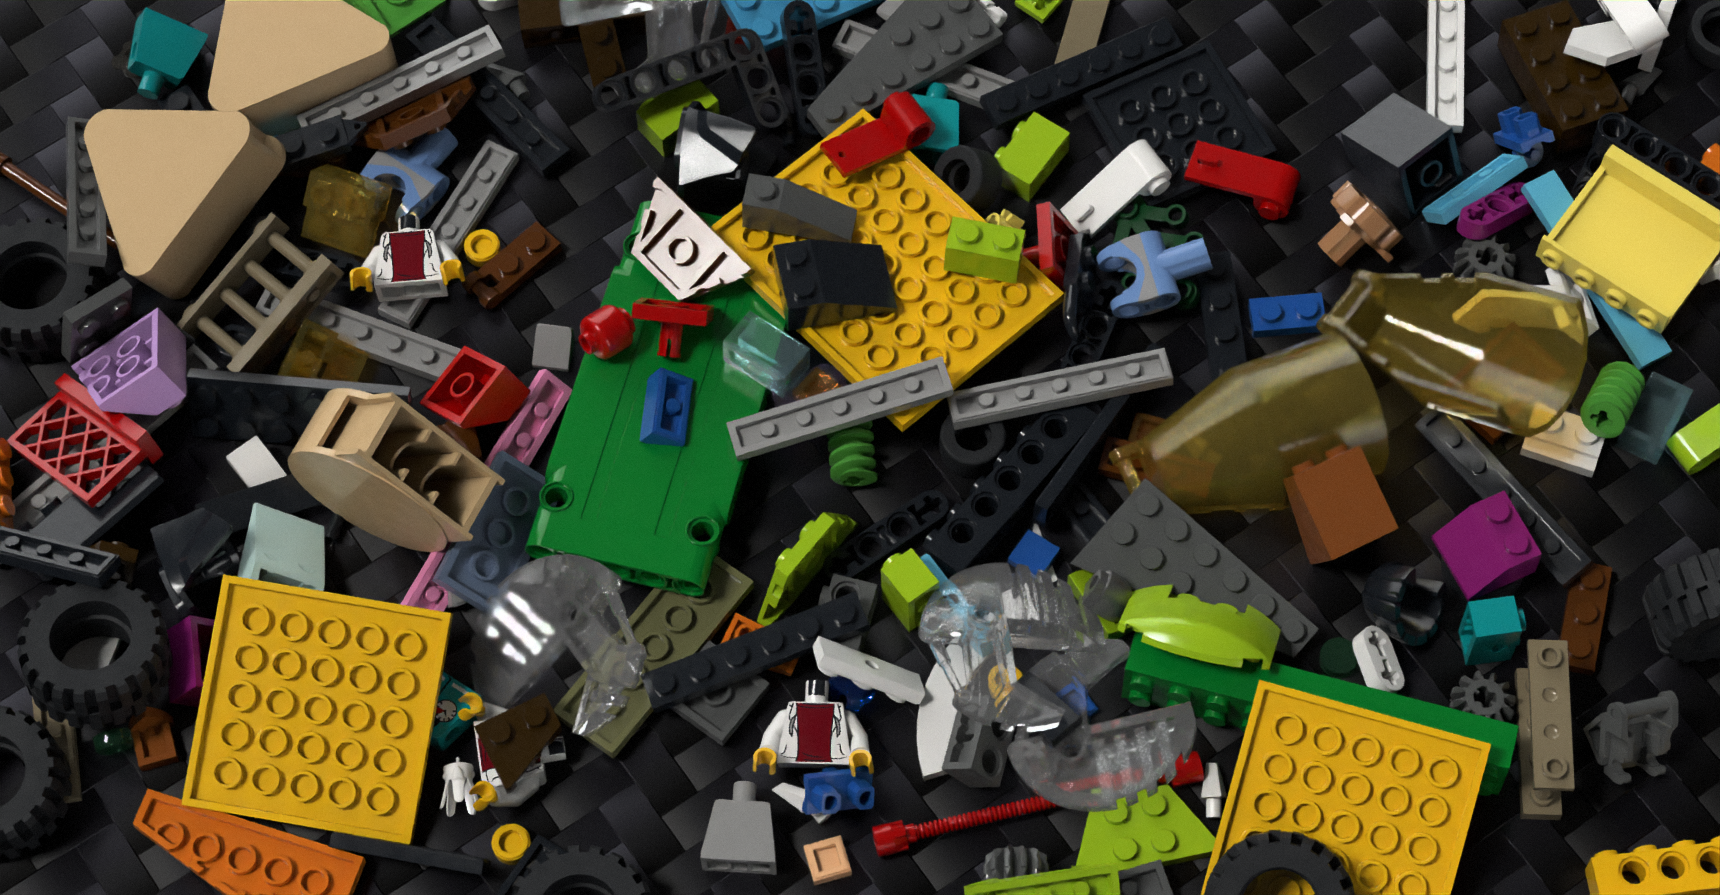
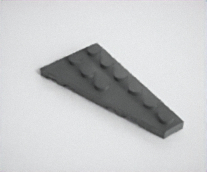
[807,0,1003,138]
[1070,478,1319,658]

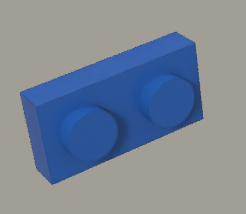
[1248,292,1327,338]

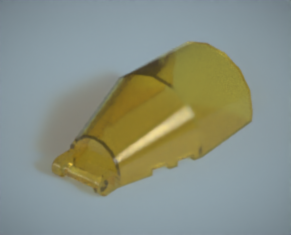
[1316,269,1589,438]
[1109,331,1389,514]

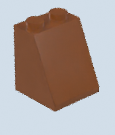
[1283,443,1399,565]

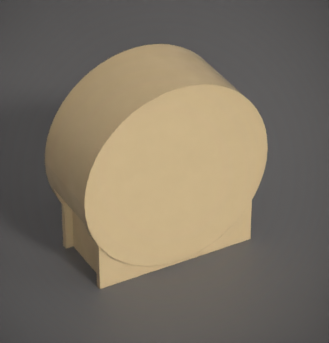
[288,388,506,552]

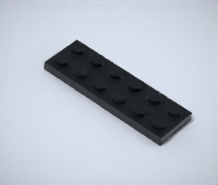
[186,368,412,445]

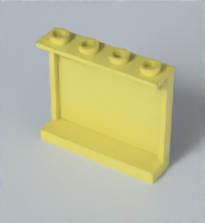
[1536,144,1720,334]

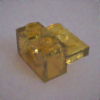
[301,164,393,258]
[277,318,369,382]

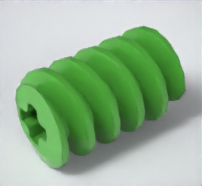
[1581,361,1645,438]
[827,420,877,487]

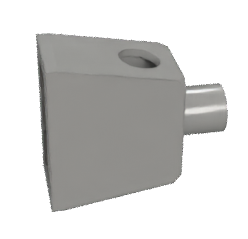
[700,781,777,875]

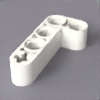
[1597,0,1670,55]

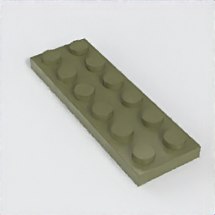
[553,556,754,759]

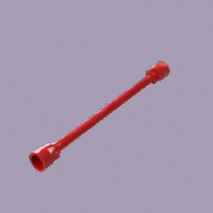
[872,751,1204,857]

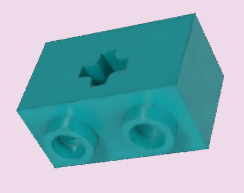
[1458,596,1526,666]

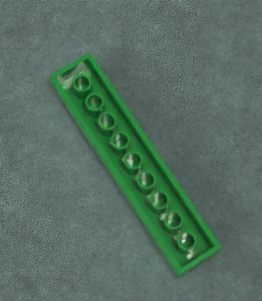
[1121,631,1519,796]

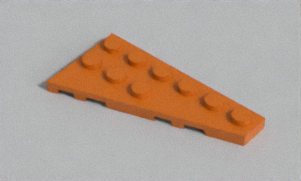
[133,789,366,895]

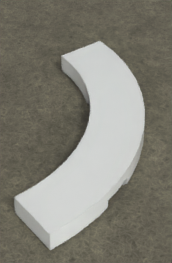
[917,597,1035,781]

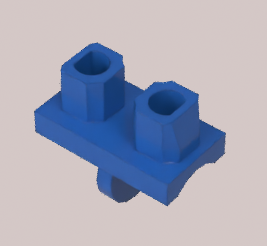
[1493,106,1555,168]
[802,766,875,815]

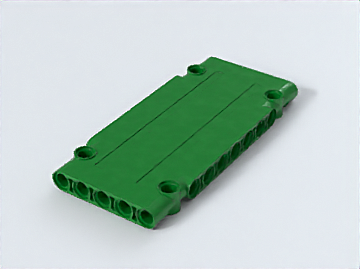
[525,201,788,597]

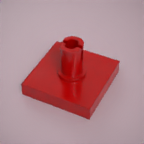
[1022,201,1079,293]
[631,297,714,358]

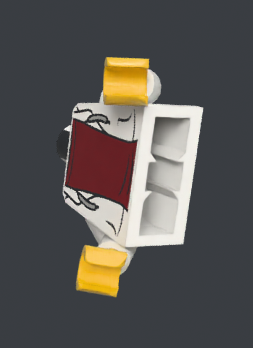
[350,215,465,302]
[753,680,874,777]
[458,692,566,811]

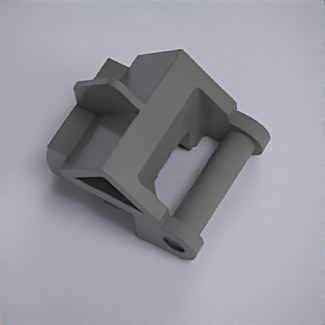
[1583,690,1679,785]

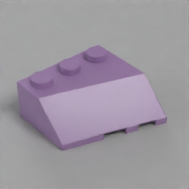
[71,307,186,416]

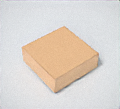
[803,835,852,886]

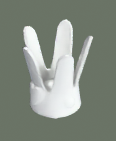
[440,757,478,817]

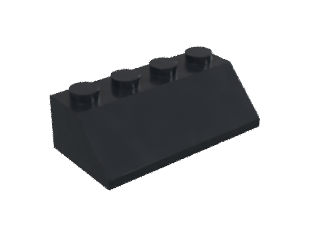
[16,452,164,581]

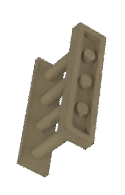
[177,212,345,374]
[1514,639,1575,820]

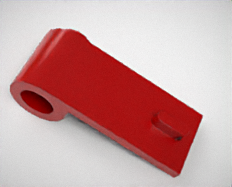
[820,91,936,178]
[1184,140,1301,220]

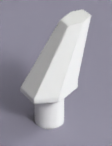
[1201,762,1227,818]
[772,782,831,824]

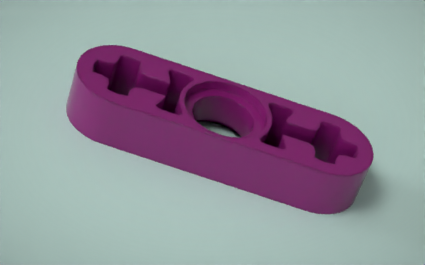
[1456,182,1533,240]

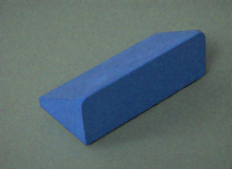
[639,367,693,446]

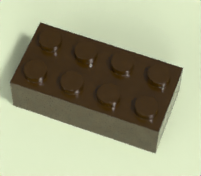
[1497,0,1629,155]

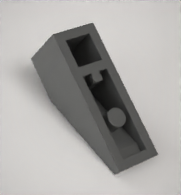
[742,173,857,243]

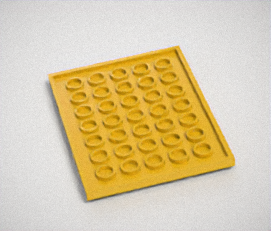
[711,108,1064,432]

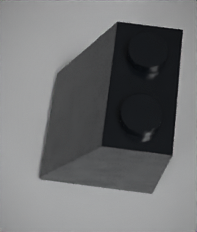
[1341,93,1464,220]

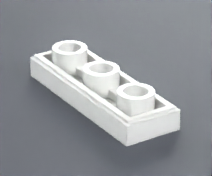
[812,636,925,704]

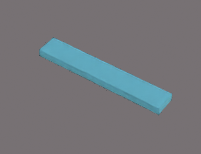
[1521,170,1672,371]

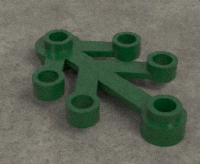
[1113,195,1207,311]

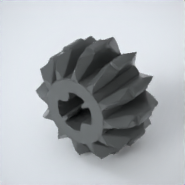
[1453,235,1516,295]
[1449,670,1516,722]
[983,845,1049,880]

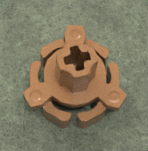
[1318,181,1403,267]

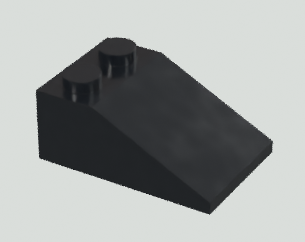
[773,239,897,331]

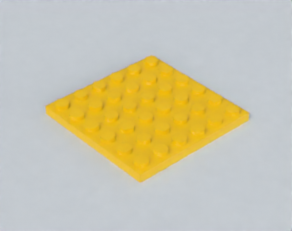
[181,574,453,844]
[1201,679,1491,895]

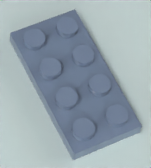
[432,450,557,619]

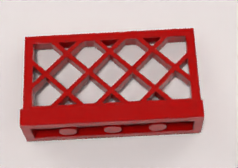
[6,373,164,508]

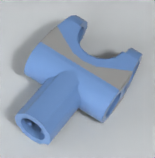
[354,128,458,223]
[1097,231,1213,319]

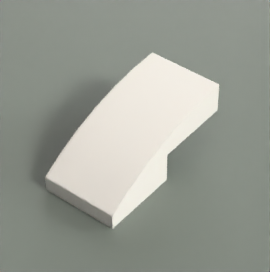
[226,435,287,488]

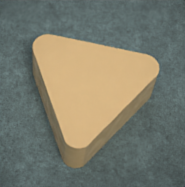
[208,0,398,136]
[84,109,286,299]

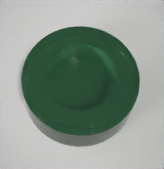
[1319,638,1358,678]
[92,728,134,755]

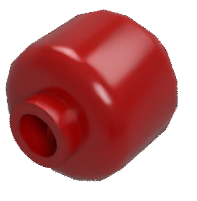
[578,305,636,360]

